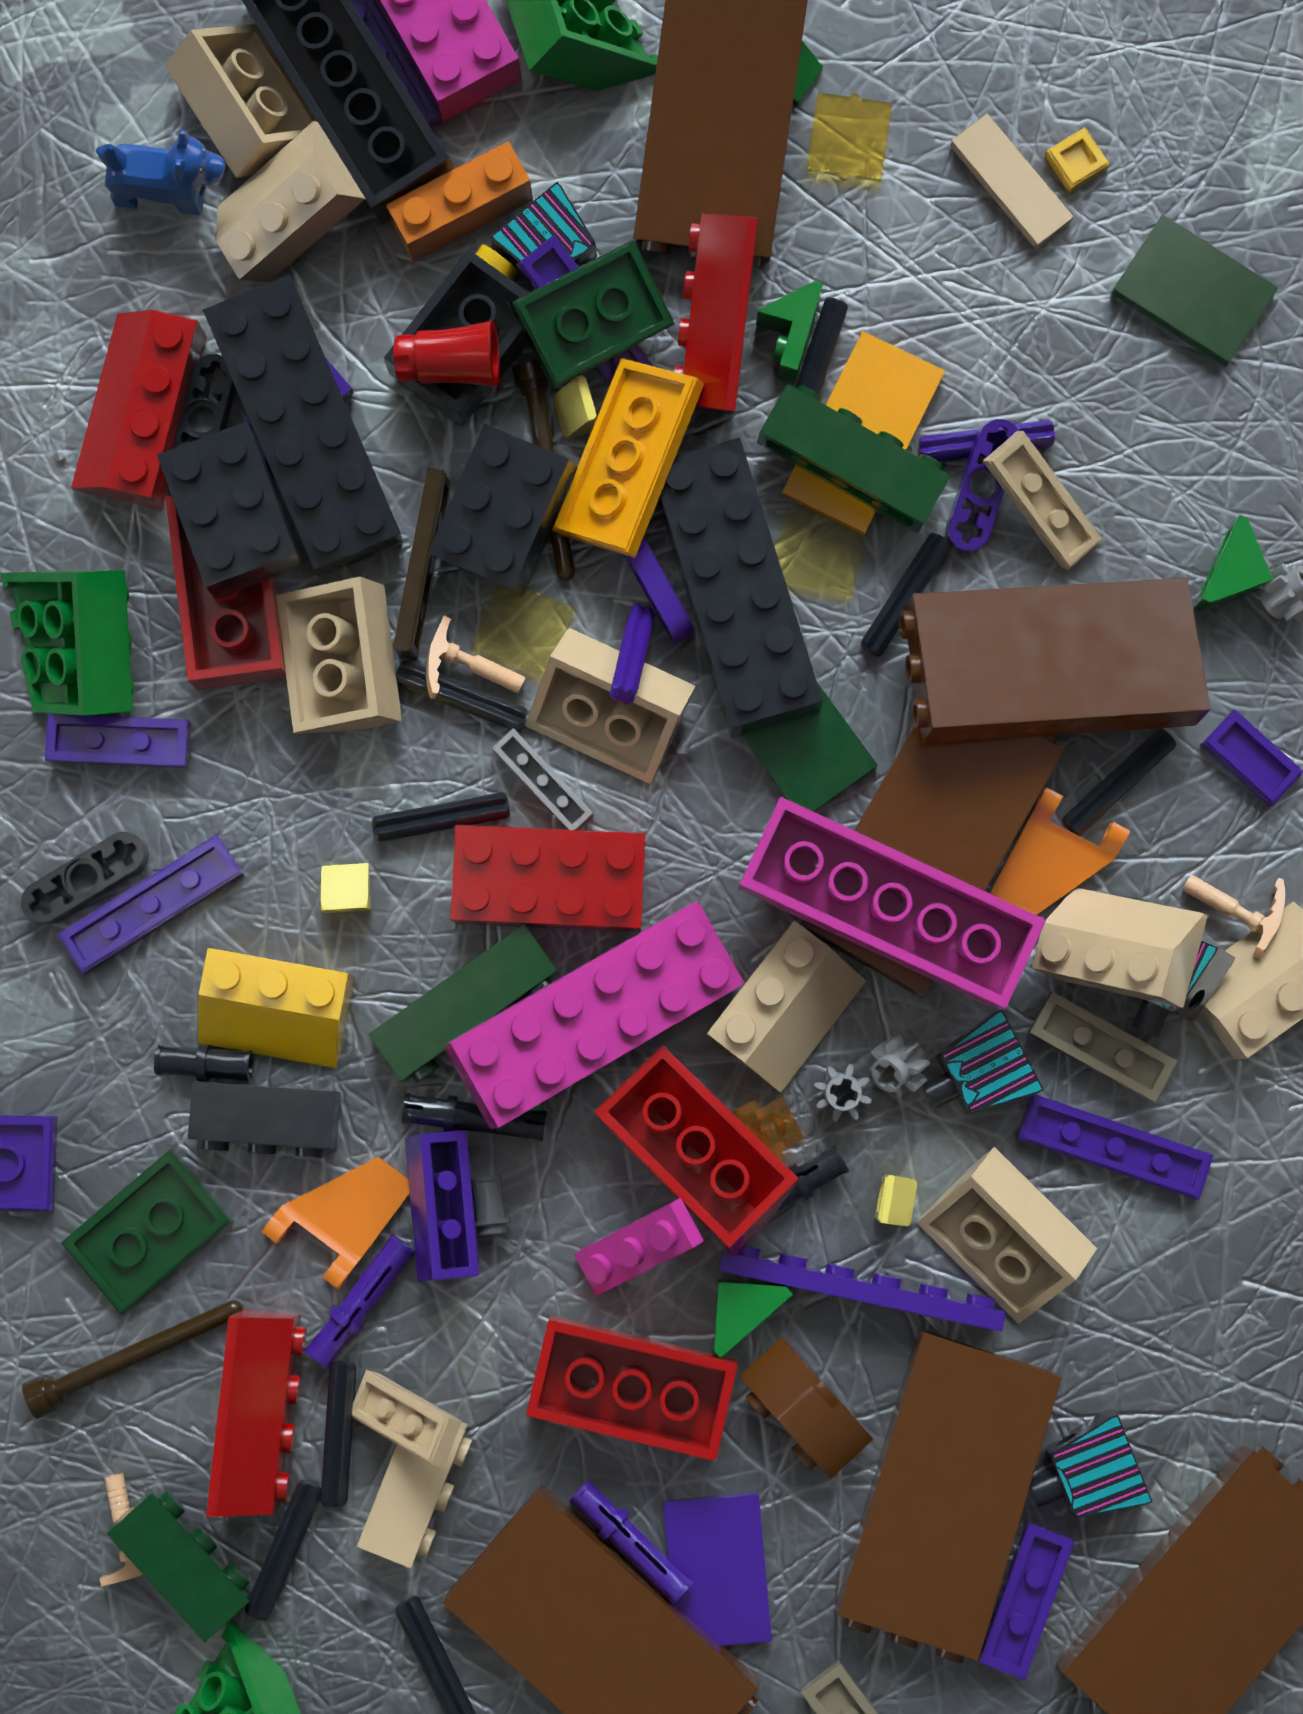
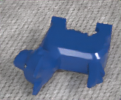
[96,129,225,215]

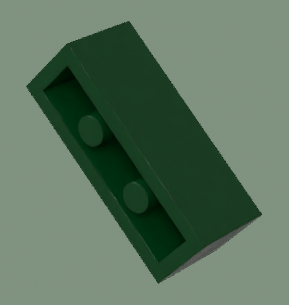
[107,1486,250,1642]

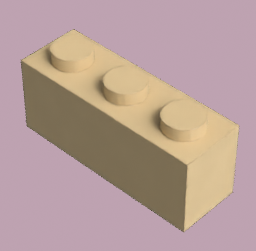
[357,1422,472,1569]

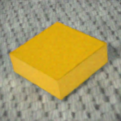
[1044,127,1110,193]

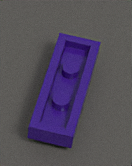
[45,714,191,768]
[978,1520,1074,1680]

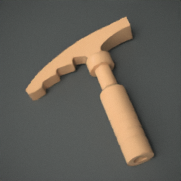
[426,616,525,699]
[1182,875,1285,960]
[99,1473,143,1587]

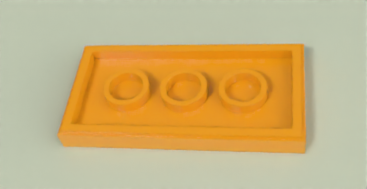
[781,331,945,536]
[552,358,704,558]

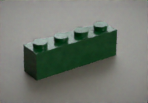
[757,383,951,534]
[368,924,558,1084]

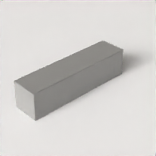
[492,728,594,830]

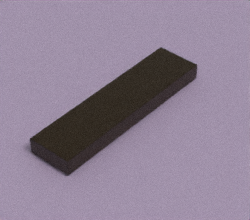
[393,467,451,660]

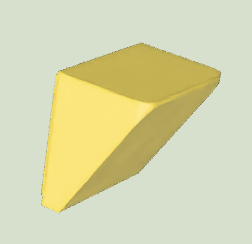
[553,375,597,439]
[321,863,371,913]
[875,1174,917,1226]

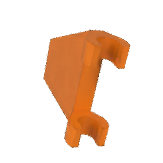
[989,787,1130,915]
[261,1157,410,1290]

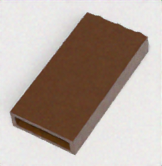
[633,0,808,267]
[899,578,1211,744]
[800,727,1064,998]
[834,1329,1062,1663]
[1056,1443,1303,1714]
[442,1484,759,1714]

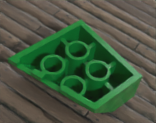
[506,0,658,91]
[0,570,134,715]
[175,1622,301,1714]

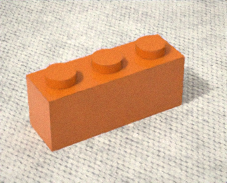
[386,141,533,262]

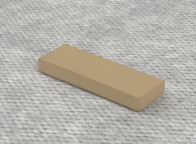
[950,113,1073,249]
[983,431,1103,570]
[352,1370,462,1468]

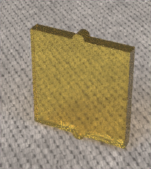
[806,92,892,182]
[775,507,863,597]
[471,586,575,677]

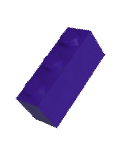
[405,1130,479,1282]

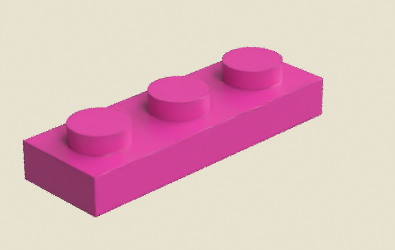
[574,1198,704,1296]

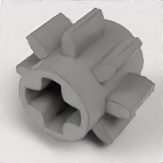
[1260,563,1303,622]
[869,1034,930,1098]
[813,1064,872,1122]

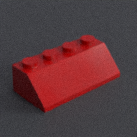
[674,213,758,411]
[71,310,207,511]
[594,1045,799,1257]
[206,1309,307,1517]

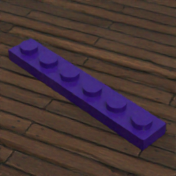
[718,1245,1006,1332]

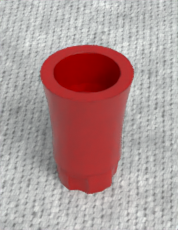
[393,320,500,388]

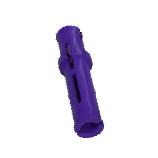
[304,1234,415,1368]
[569,1479,693,1606]

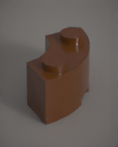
[740,1337,874,1478]

